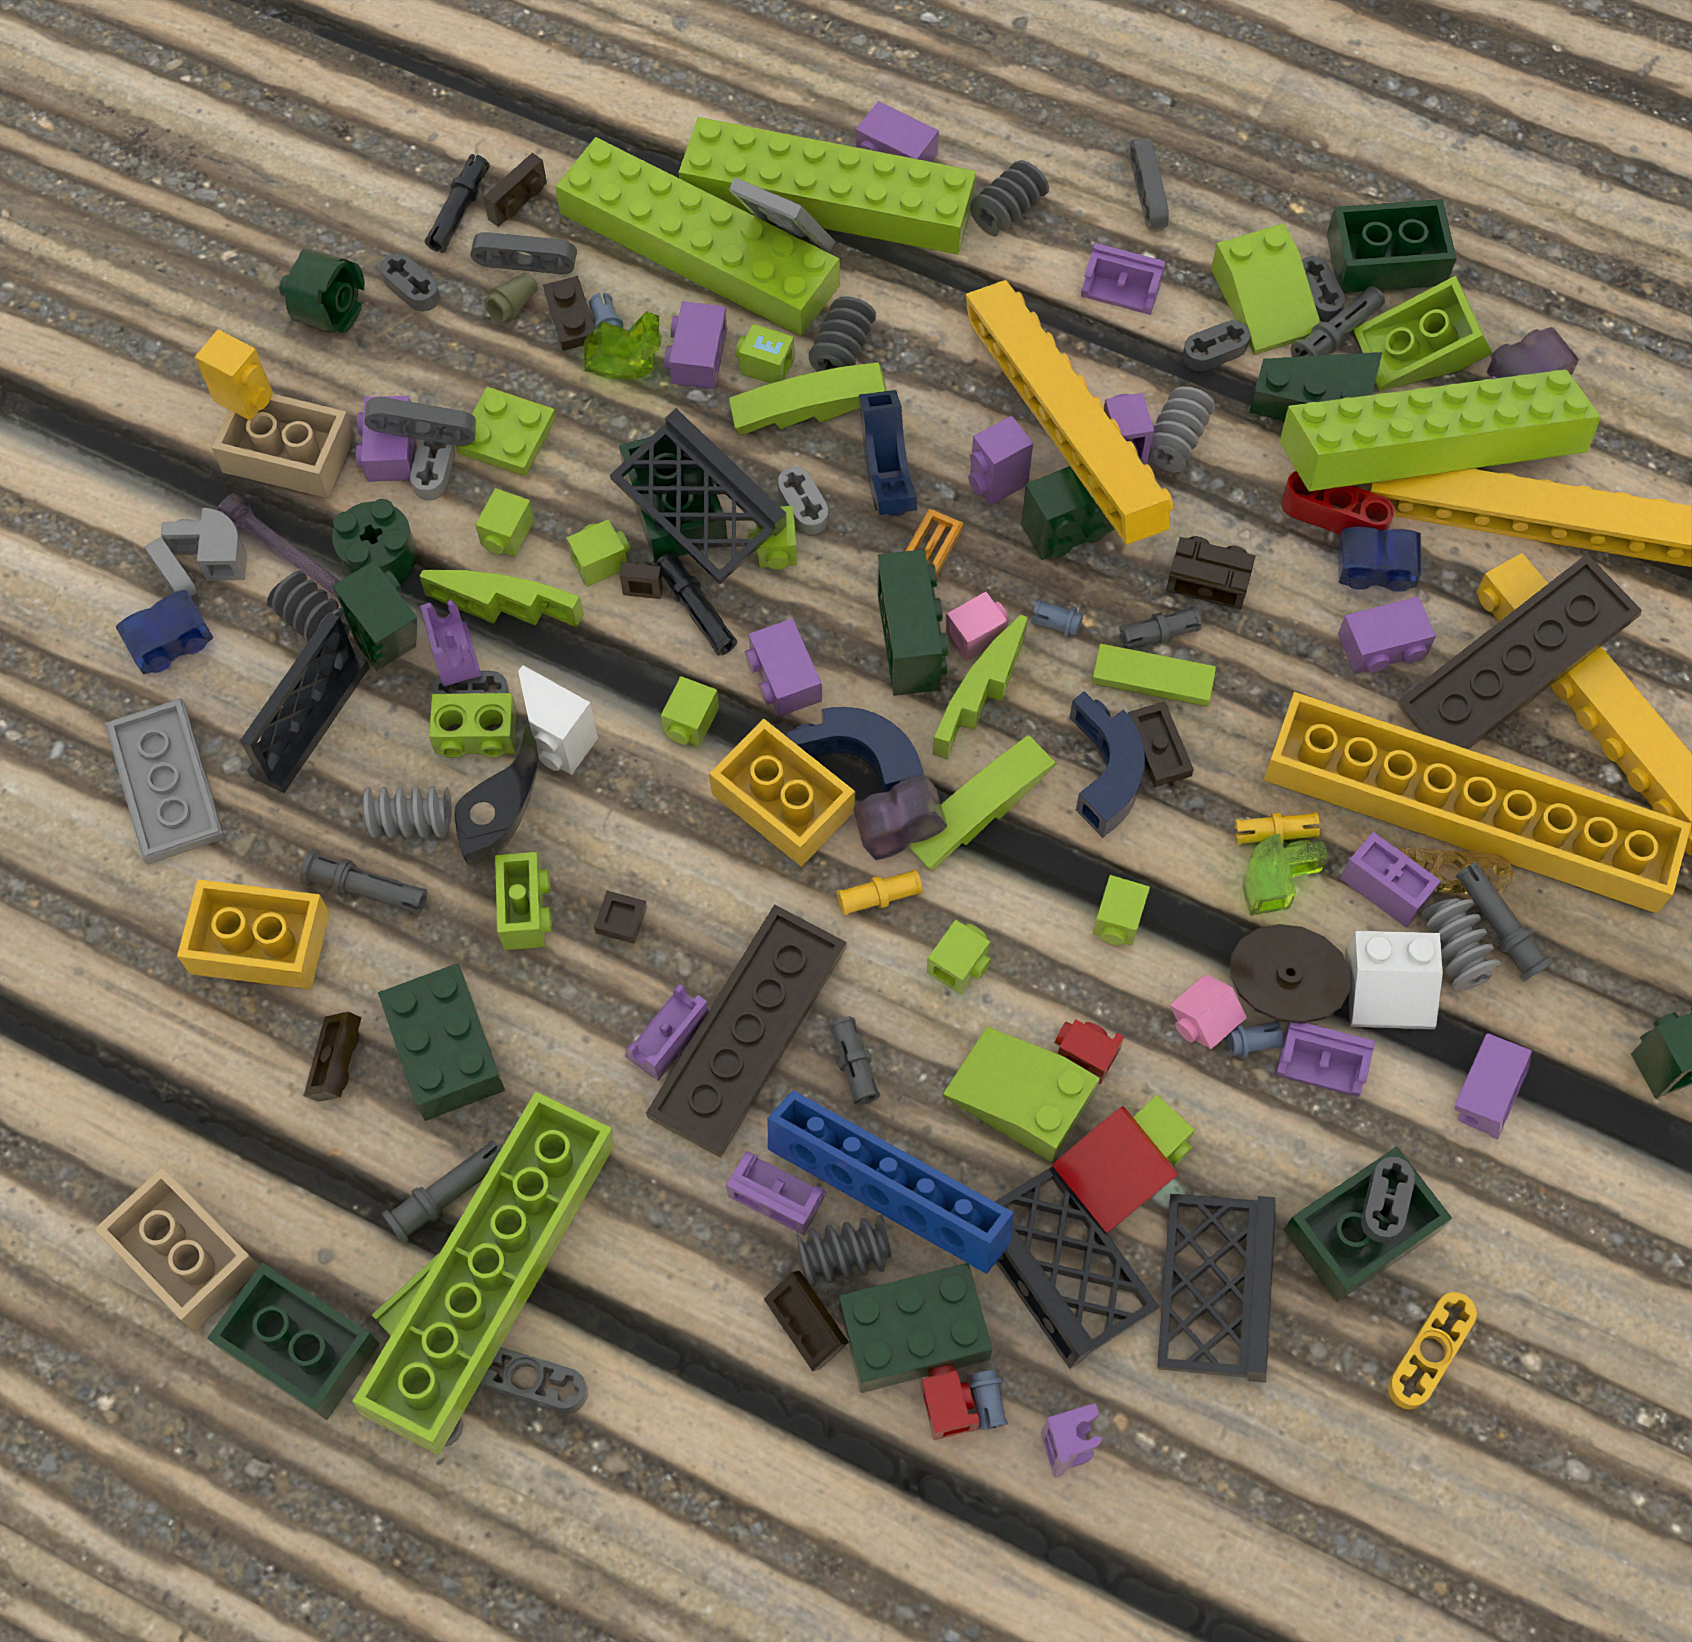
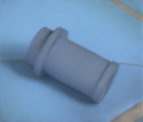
[589,293,624,341]
[1031,600,1083,637]
[1226,1021,1284,1058]
[969,1370,1008,1430]

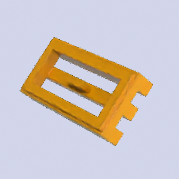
[905,508,963,578]

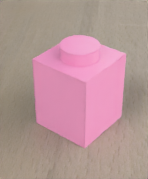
[945,592,1009,661]
[1170,974,1247,1049]

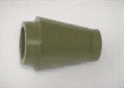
[484,273,538,322]

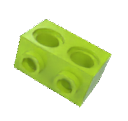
[429,693,517,758]

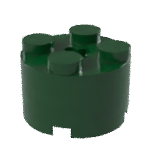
[279,249,365,333]
[332,499,418,585]

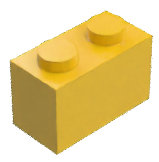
[195,329,273,421]

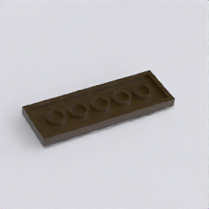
[1397,554,1642,750]
[646,904,847,1158]

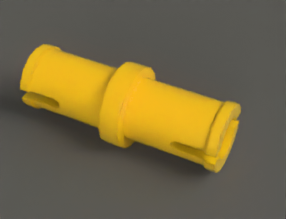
[1234,812,1320,845]
[836,869,923,916]

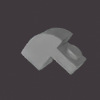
[161,508,247,581]

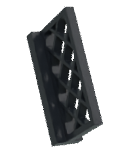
[610,408,786,584]
[240,612,370,793]
[994,1166,1159,1369]
[1157,1194,1276,1383]

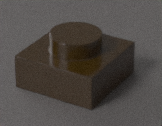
[620,562,663,599]
[594,891,647,944]

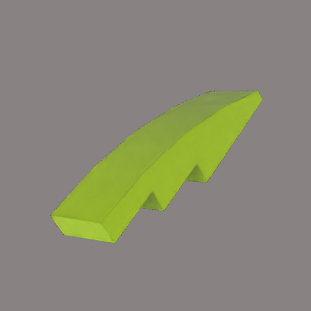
[729,362,887,436]
[419,570,584,627]
[933,615,1028,759]
[903,735,1057,871]

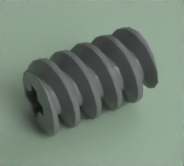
[970,160,1049,237]
[809,296,876,372]
[267,571,350,642]
[796,1214,891,1286]

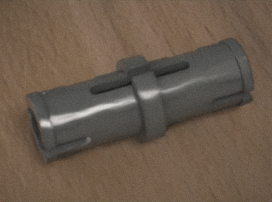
[1119,606,1202,649]
[829,1016,880,1105]

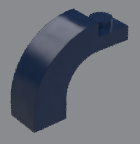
[859,390,918,516]
[1069,691,1145,838]
[786,707,924,801]

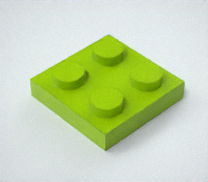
[455,387,556,476]

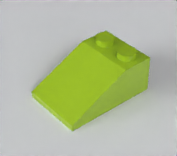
[1211,223,1320,355]
[1353,276,1493,391]
[943,1026,1100,1163]

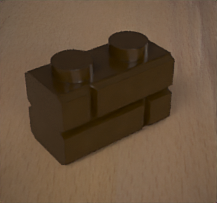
[1166,536,1256,610]

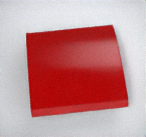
[1052,1106,1179,1233]

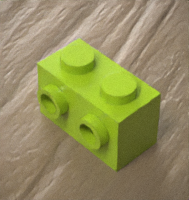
[495,852,552,950]

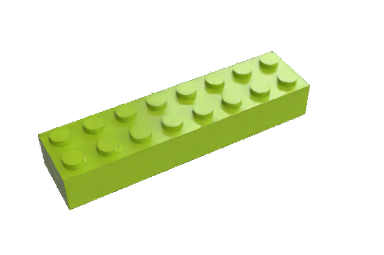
[679,117,976,255]
[555,137,840,337]
[1280,369,1601,491]
[352,1091,614,1455]

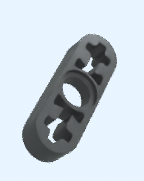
[1130,138,1169,230]
[470,232,577,274]
[365,397,476,446]
[478,1347,588,1414]

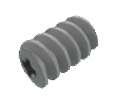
[1149,386,1215,473]
[362,786,452,838]
[1421,898,1501,991]

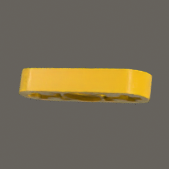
[1387,1292,1477,1410]

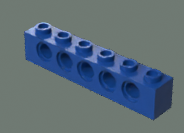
[767,1090,1014,1274]

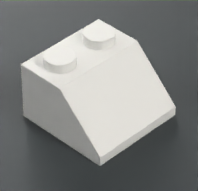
[518,665,598,775]
[1346,931,1443,1029]

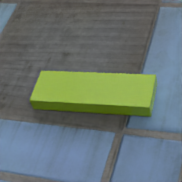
[1092,643,1216,707]

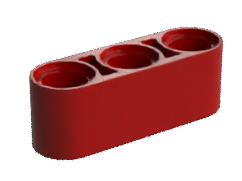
[1281,471,1395,545]

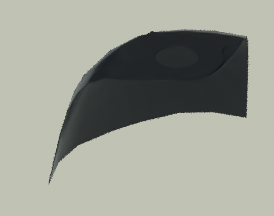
[454,723,539,865]

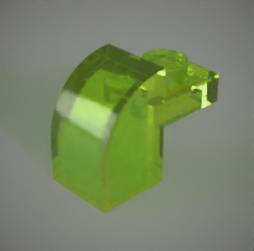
[584,311,662,379]
[1243,834,1328,916]

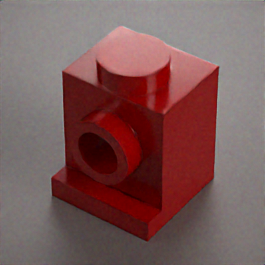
[1054,1019,1125,1085]
[921,1365,979,1440]

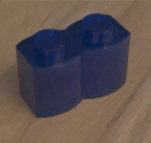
[1338,527,1421,592]
[115,590,214,675]

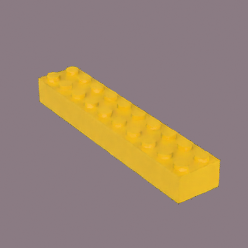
[1263,692,1692,914]

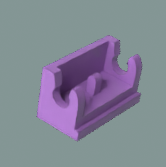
[1081,243,1166,315]
[420,600,482,687]
[1340,832,1441,928]
[625,984,709,1081]
[1275,1022,1375,1097]
[1454,1033,1532,1139]
[726,1151,826,1235]
[1040,1403,1102,1478]

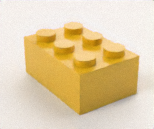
[709,719,855,867]
[177,879,330,990]

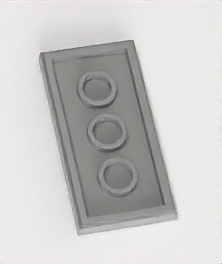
[729,177,835,253]
[105,698,225,865]

